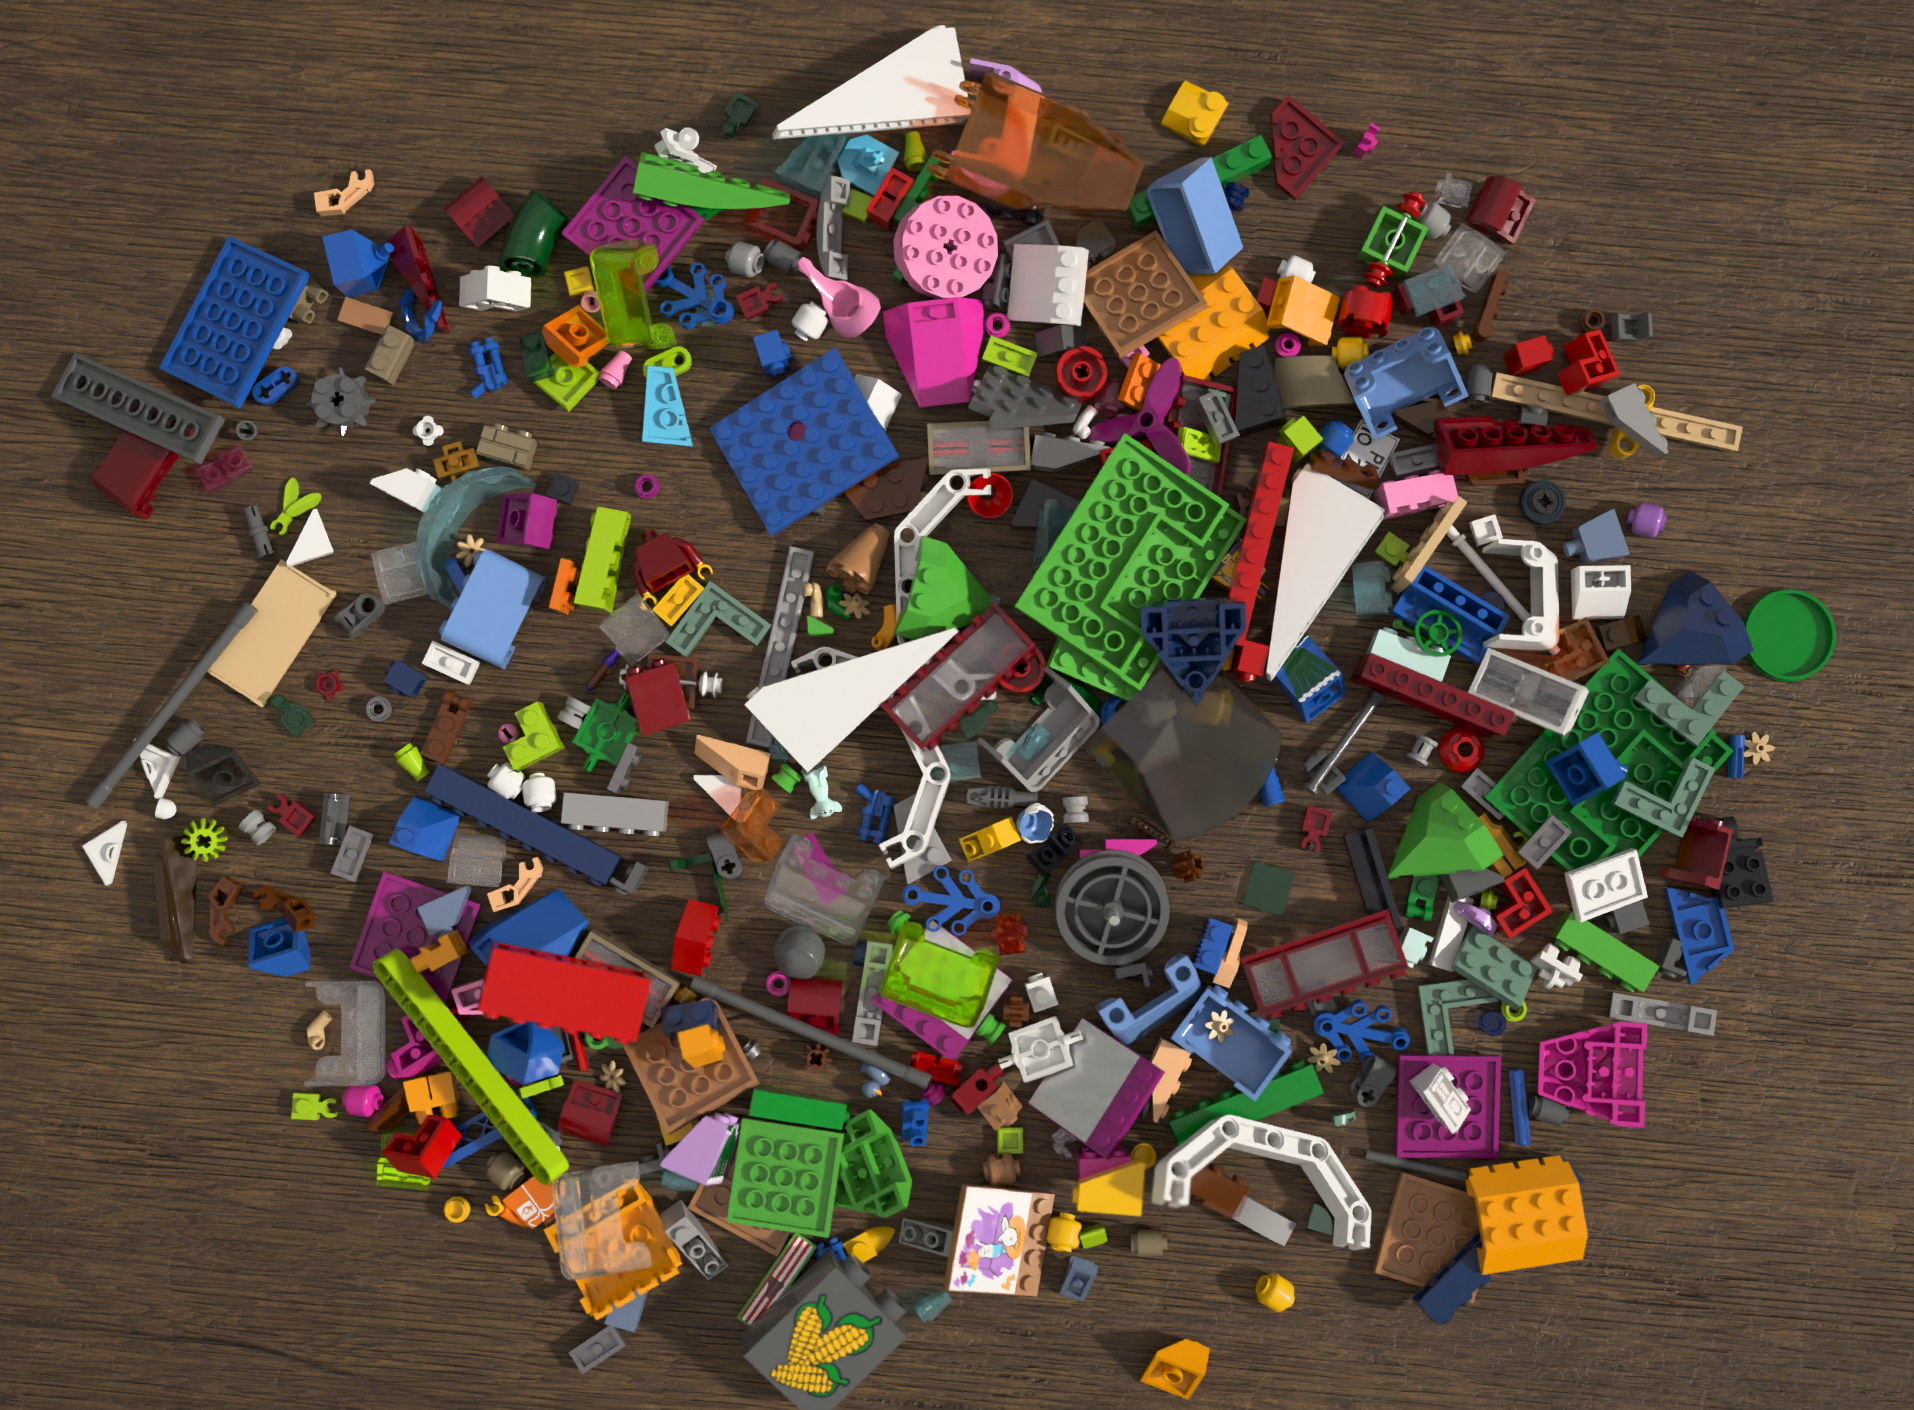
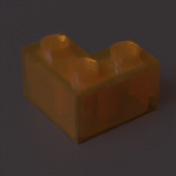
[1544,617,1610,681]
[720,789,784,863]

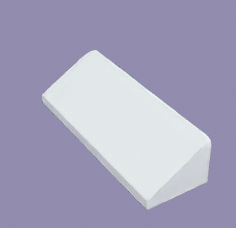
[1428,896,1474,972]

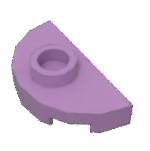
[1453,901,1498,936]

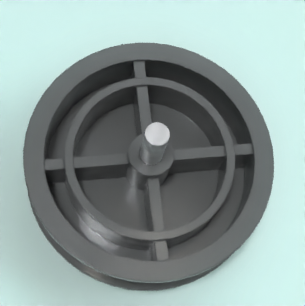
[1055,849,1170,965]

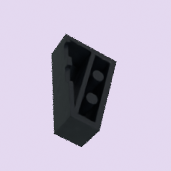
[1235,345,1288,438]

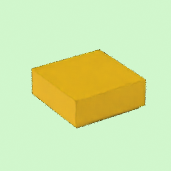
[564,266,595,298]

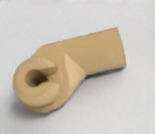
[307,1011,332,1050]

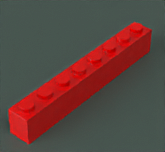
[1226,442,1294,648]

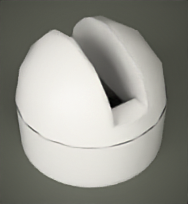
[155,798,176,819]

